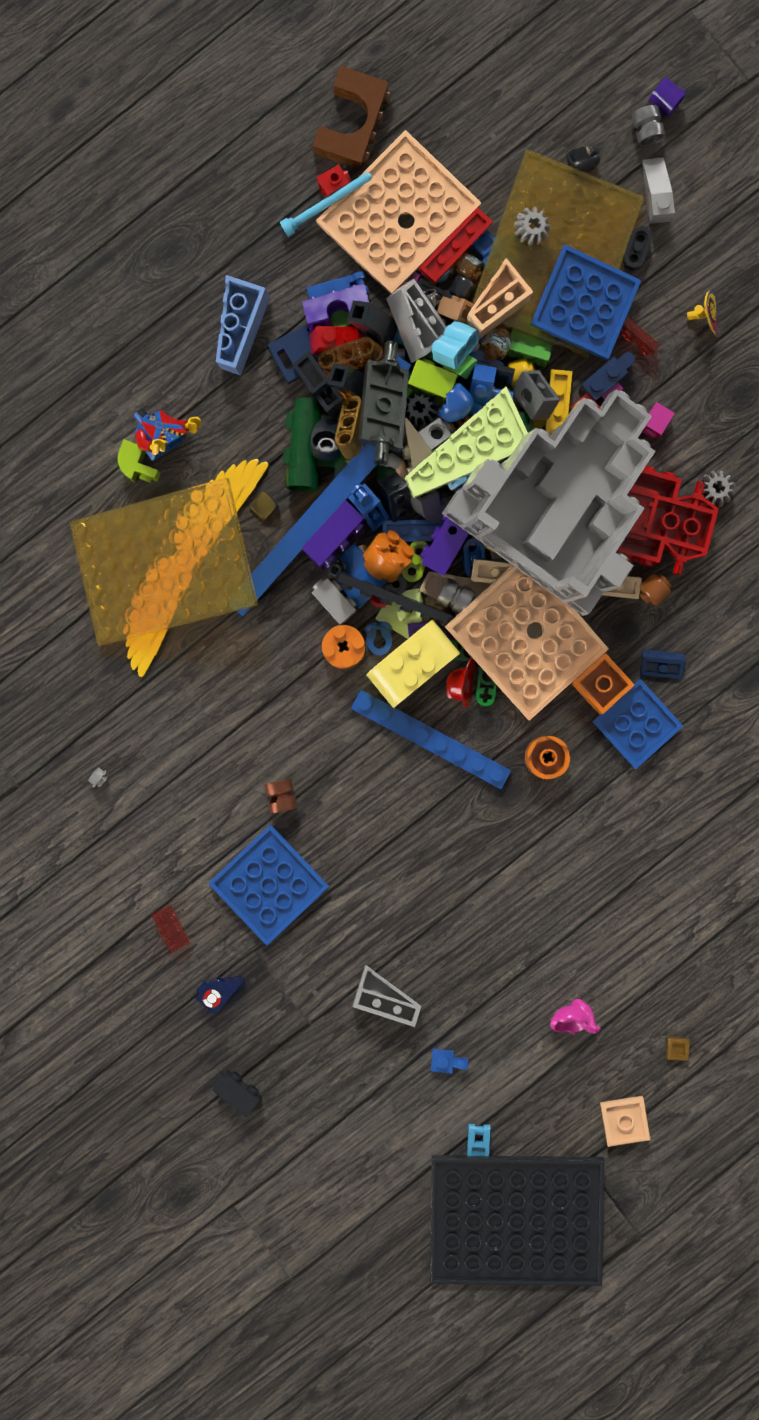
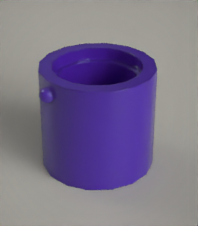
[648,77,686,117]

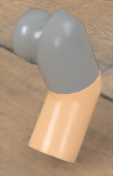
[385,453,406,481]

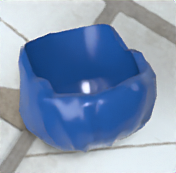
[438,383,474,422]

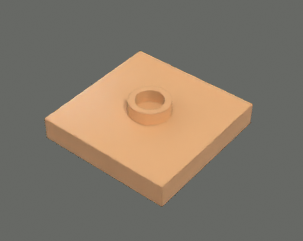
[600,1096,650,1147]

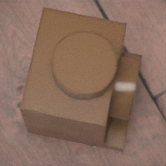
[437,295,474,325]

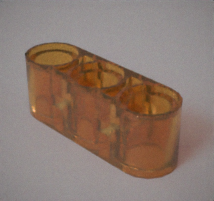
[318,337,383,373]

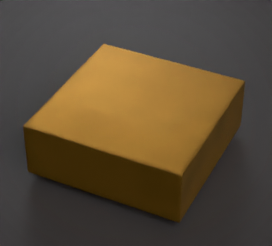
[666,1037,690,1061]

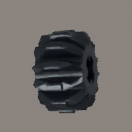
[405,392,439,429]

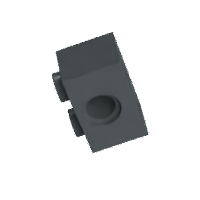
[511,370,560,420]

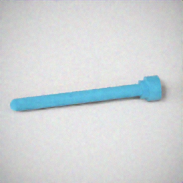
[280,172,372,237]

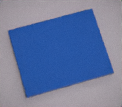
[335,543,387,609]

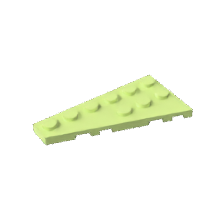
[405,387,528,498]

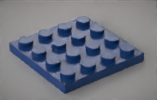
[529,244,641,360]
[208,824,329,945]

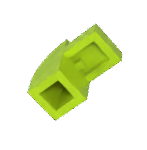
[118,439,160,483]

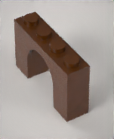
[313,66,391,170]

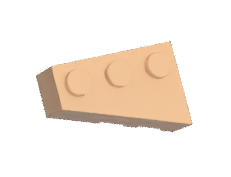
[466,258,533,339]

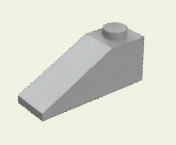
[642,157,675,224]

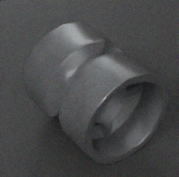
[632,105,666,146]
[436,578,475,614]

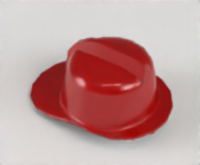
[447,657,476,707]

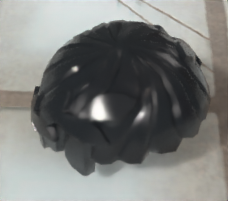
[567,146,601,174]

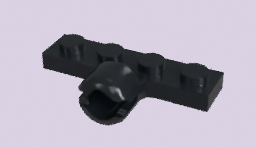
[417,275,487,337]

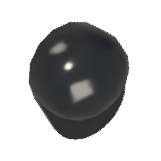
[310,419,341,461]

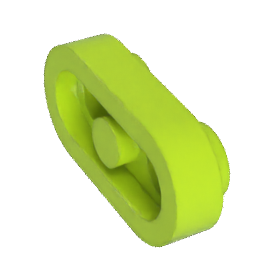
[402,541,429,582]

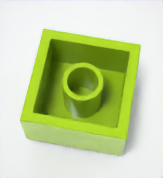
[408,359,458,406]

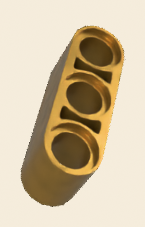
[335,395,362,459]

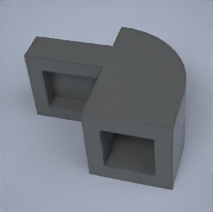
[409,489,454,523]

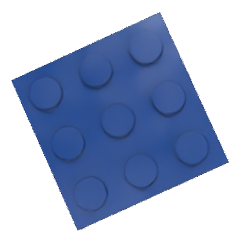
[592,679,683,769]

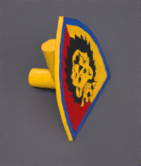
[687,291,718,337]

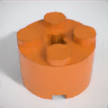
[363,530,414,582]
[322,625,365,669]
[525,736,570,779]

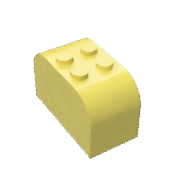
[366,620,460,708]

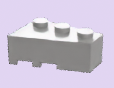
[386,279,447,363]
[352,965,421,1027]

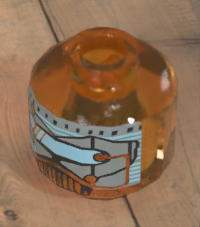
[451,253,483,284]
[481,327,512,361]

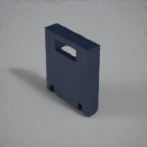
[267,324,332,385]

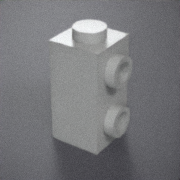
[311,578,356,625]

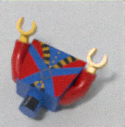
[133,408,201,461]

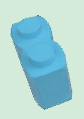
[432,321,479,369]

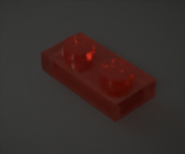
[621,317,661,357]
[151,905,191,953]

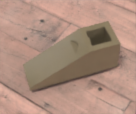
[402,418,433,476]

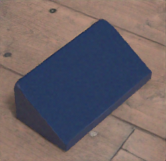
[640,650,686,679]

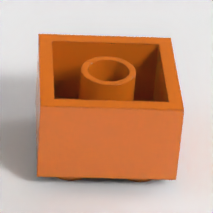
[571,653,634,715]

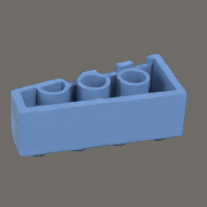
[216,275,270,376]

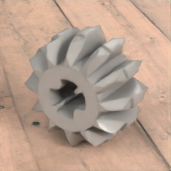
[514,207,551,246]
[701,471,735,507]

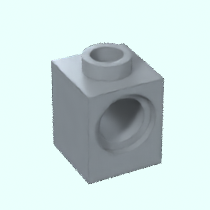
[418,418,453,451]

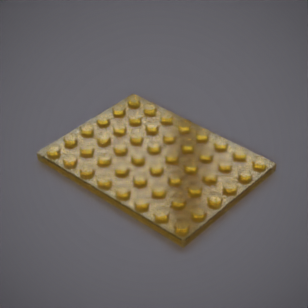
[472,149,644,358]
[70,478,258,646]

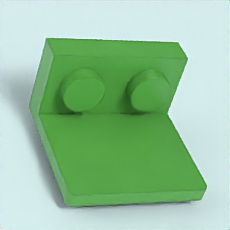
[505,315,554,367]

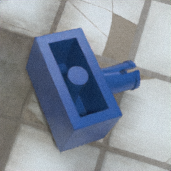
[468,364,514,415]

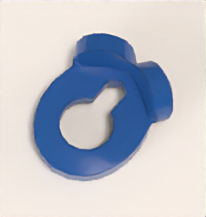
[364,621,392,655]

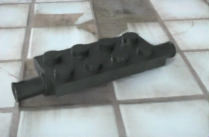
[358,341,409,466]

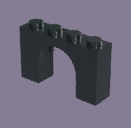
[327,300,397,401]

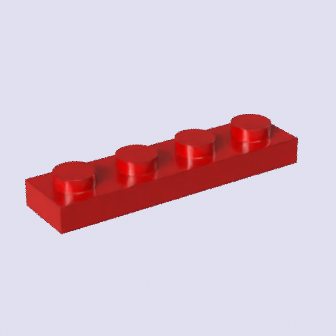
[419,207,493,285]

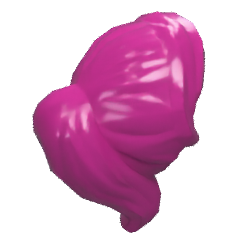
[550,999,601,1035]

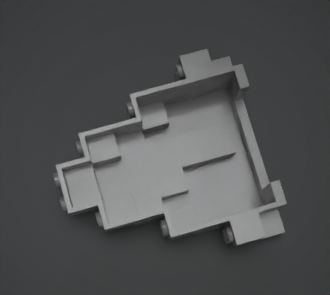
[442,389,655,616]

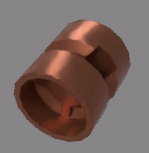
[264,779,297,814]

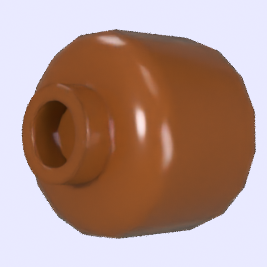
[639,574,672,605]

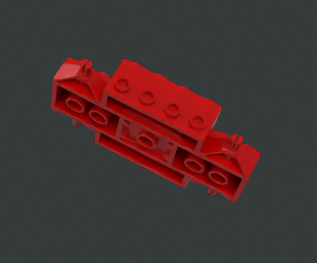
[616,466,719,575]

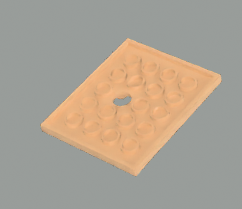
[316,130,481,295]
[445,565,609,721]

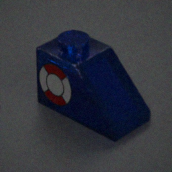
[195,976,244,1015]

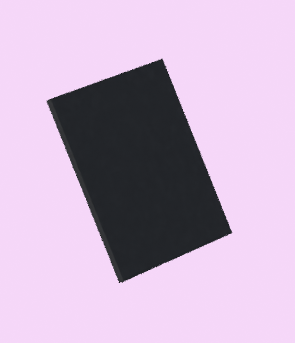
[430,1155,605,1286]

